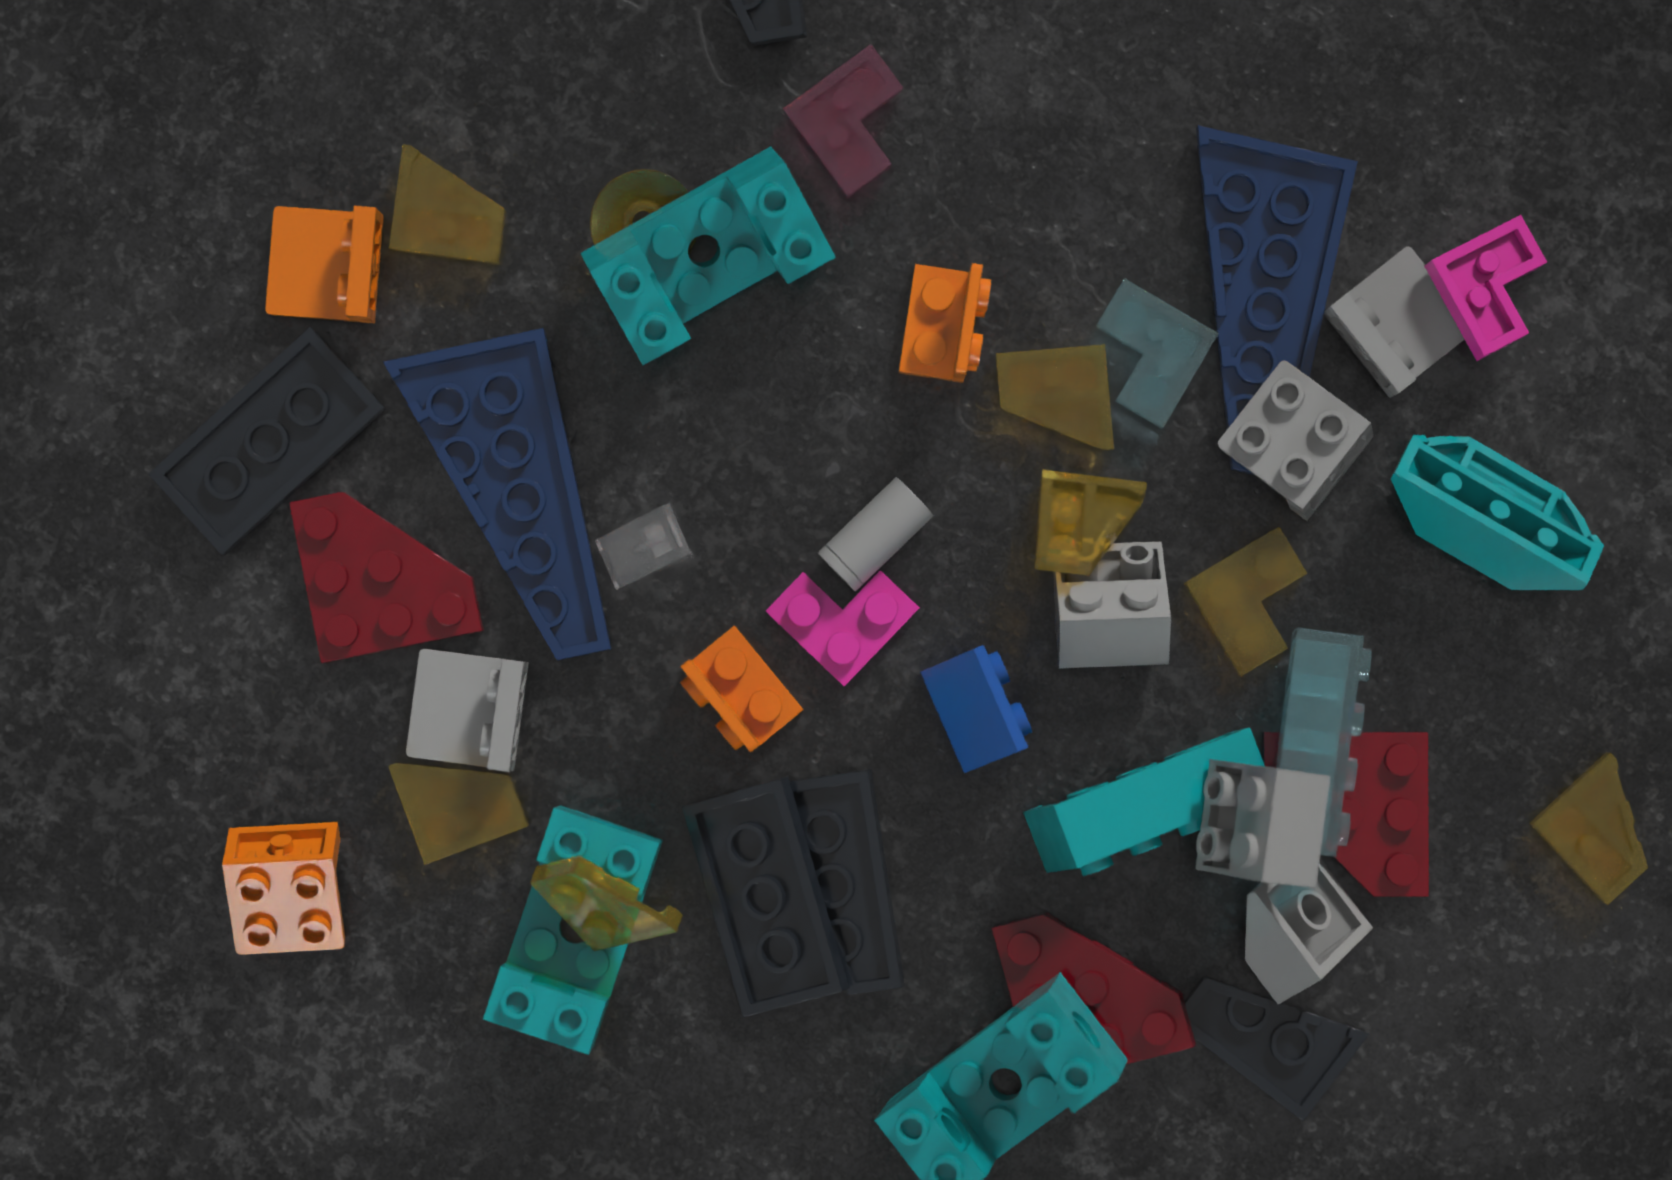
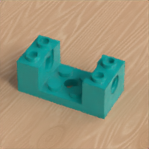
[580,146,836,365]
[483,805,663,1055]
[874,972,1128,1180]

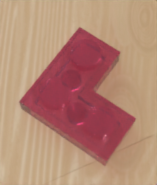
[783,44,903,198]

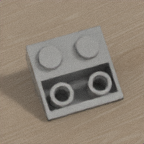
[1053,542,1171,668]
[1195,759,1331,888]

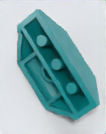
[1390,435,1604,590]

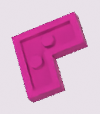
[1424,215,1547,361]
[766,570,920,686]

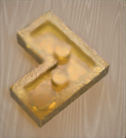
[1184,527,1307,676]

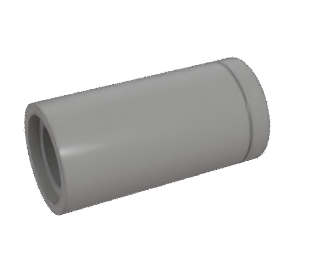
[817,477,934,592]

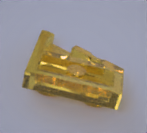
[389,144,506,265]
[995,344,1114,451]
[1034,470,1147,576]
[1530,752,1648,905]
[388,763,529,865]
[530,856,683,951]

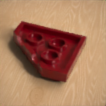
[289,492,484,663]
[1262,732,1429,897]
[992,912,1196,1064]

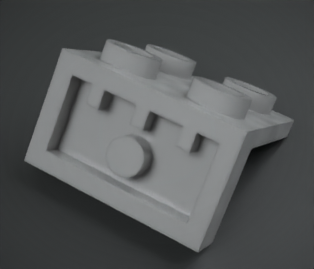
[1324,247,1464,398]
[1218,360,1374,521]
[406,649,529,772]

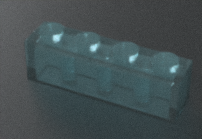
[1275,628,1372,857]

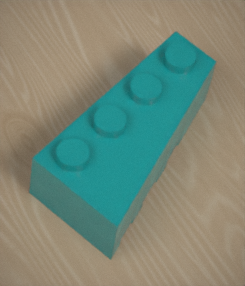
[1023,727,1265,876]

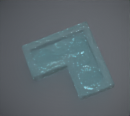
[1096,278,1219,429]

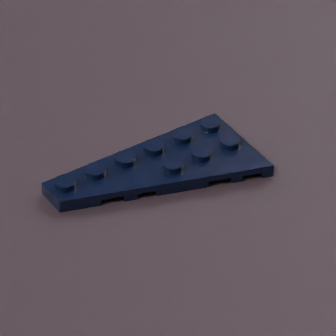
[1196,125,1358,475]
[383,328,612,660]

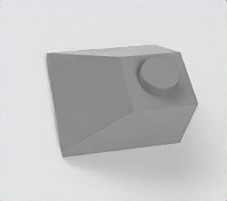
[1245,858,1373,1004]

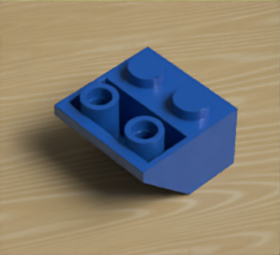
[920,645,1033,773]

